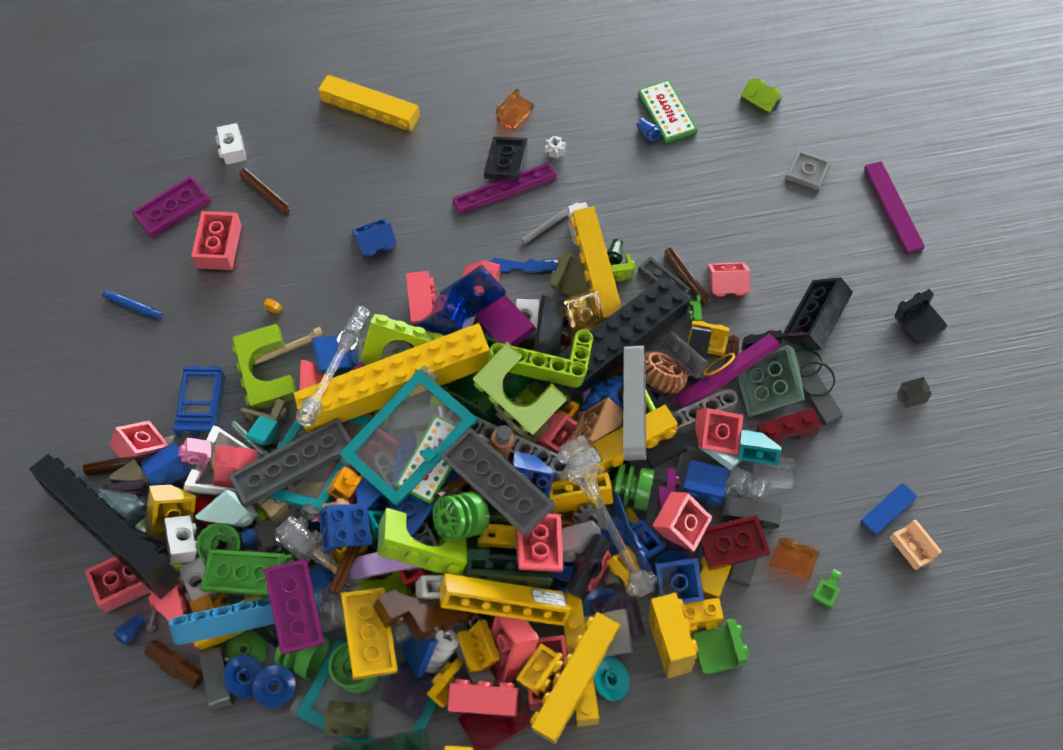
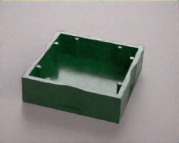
[430,334,537,424]

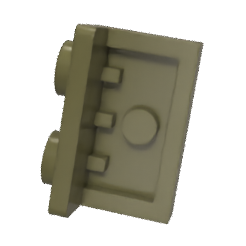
[325,701,373,738]

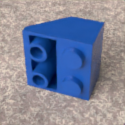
[511,451,555,497]

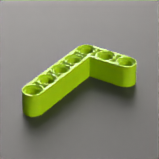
[488,330,593,388]

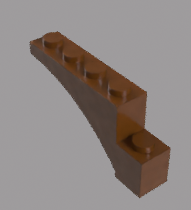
[373,589,482,642]

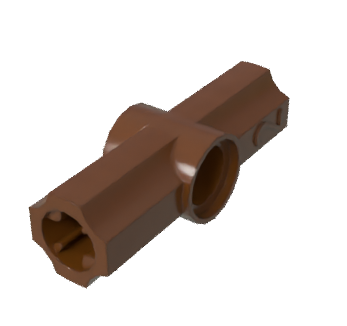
[143,639,204,689]

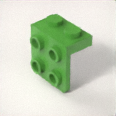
[693,618,749,675]

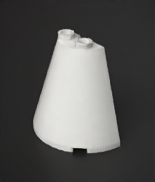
[184,425,262,495]

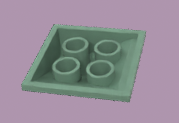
[737,345,805,418]

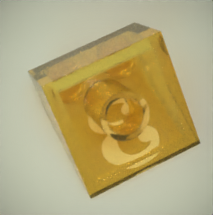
[564,291,604,338]

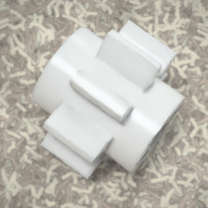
[544,136,566,158]

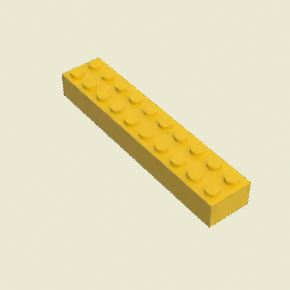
[294,323,490,433]

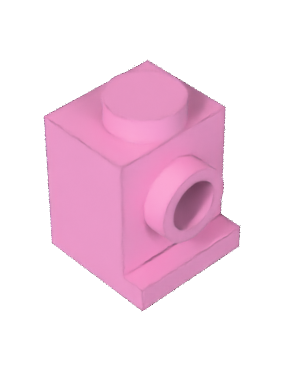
[178,438,211,469]

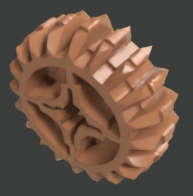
[645,351,688,394]

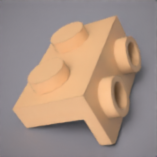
[889,520,941,570]

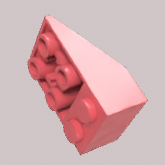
[515,413,578,456]

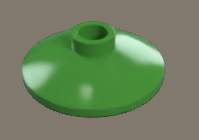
[225,631,267,665]

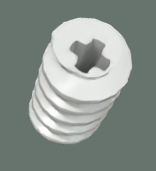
[426,629,459,673]

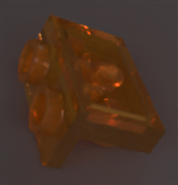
[496,88,534,130]
[770,538,819,580]

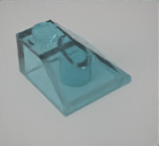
[95,488,148,530]

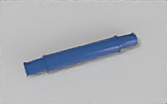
[102,290,163,320]

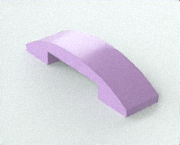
[350,552,420,582]

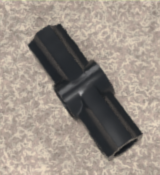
[564,534,611,599]

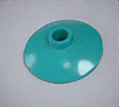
[593,657,630,701]

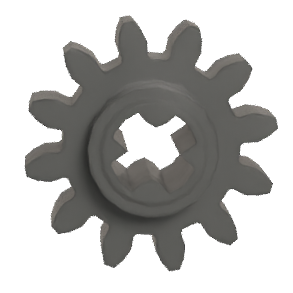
[572,502,610,536]

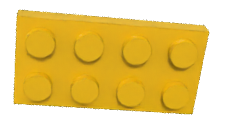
[341,587,398,680]

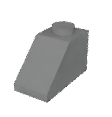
[561,520,601,562]

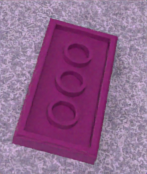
[131,175,211,238]
[473,292,536,347]
[264,559,325,655]

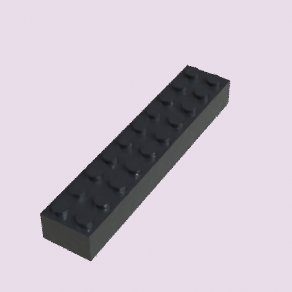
[528,276,691,414]
[29,453,180,600]

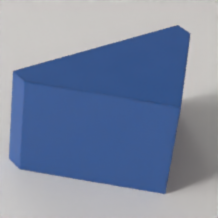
[625,519,665,559]

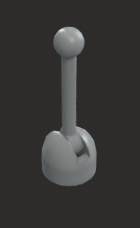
[605,565,622,589]

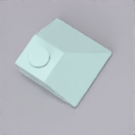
[195,490,258,527]

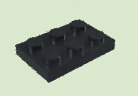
[484,136,528,181]

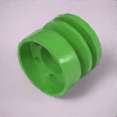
[613,464,655,511]
[433,491,489,541]
[196,523,247,563]
[274,636,330,680]
[329,643,380,694]

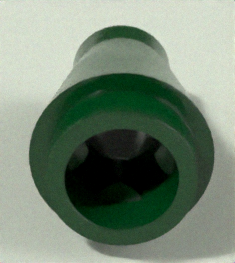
[607,239,623,265]

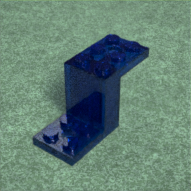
[405,264,506,348]

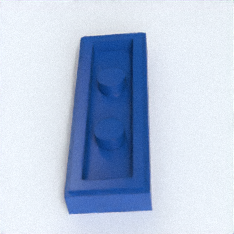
[860,482,918,537]

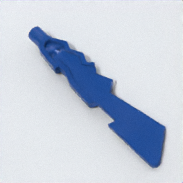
[489,257,558,273]
[612,490,658,591]

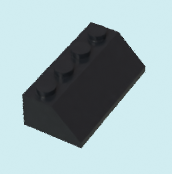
[783,277,853,350]
[533,295,568,366]

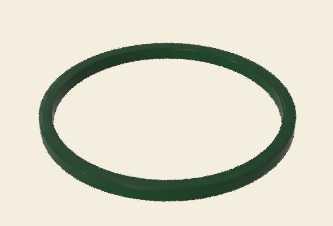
[795,349,822,377]
[800,361,835,397]

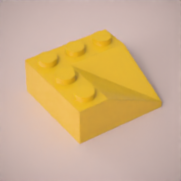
[648,593,699,679]

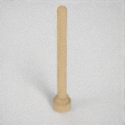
[254,327,324,365]

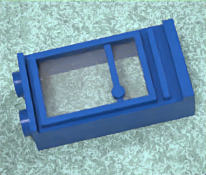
[173,366,225,438]

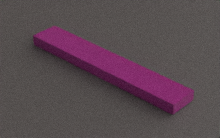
[864,161,925,254]
[452,162,557,215]
[674,334,781,409]

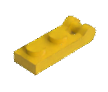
[478,524,516,549]

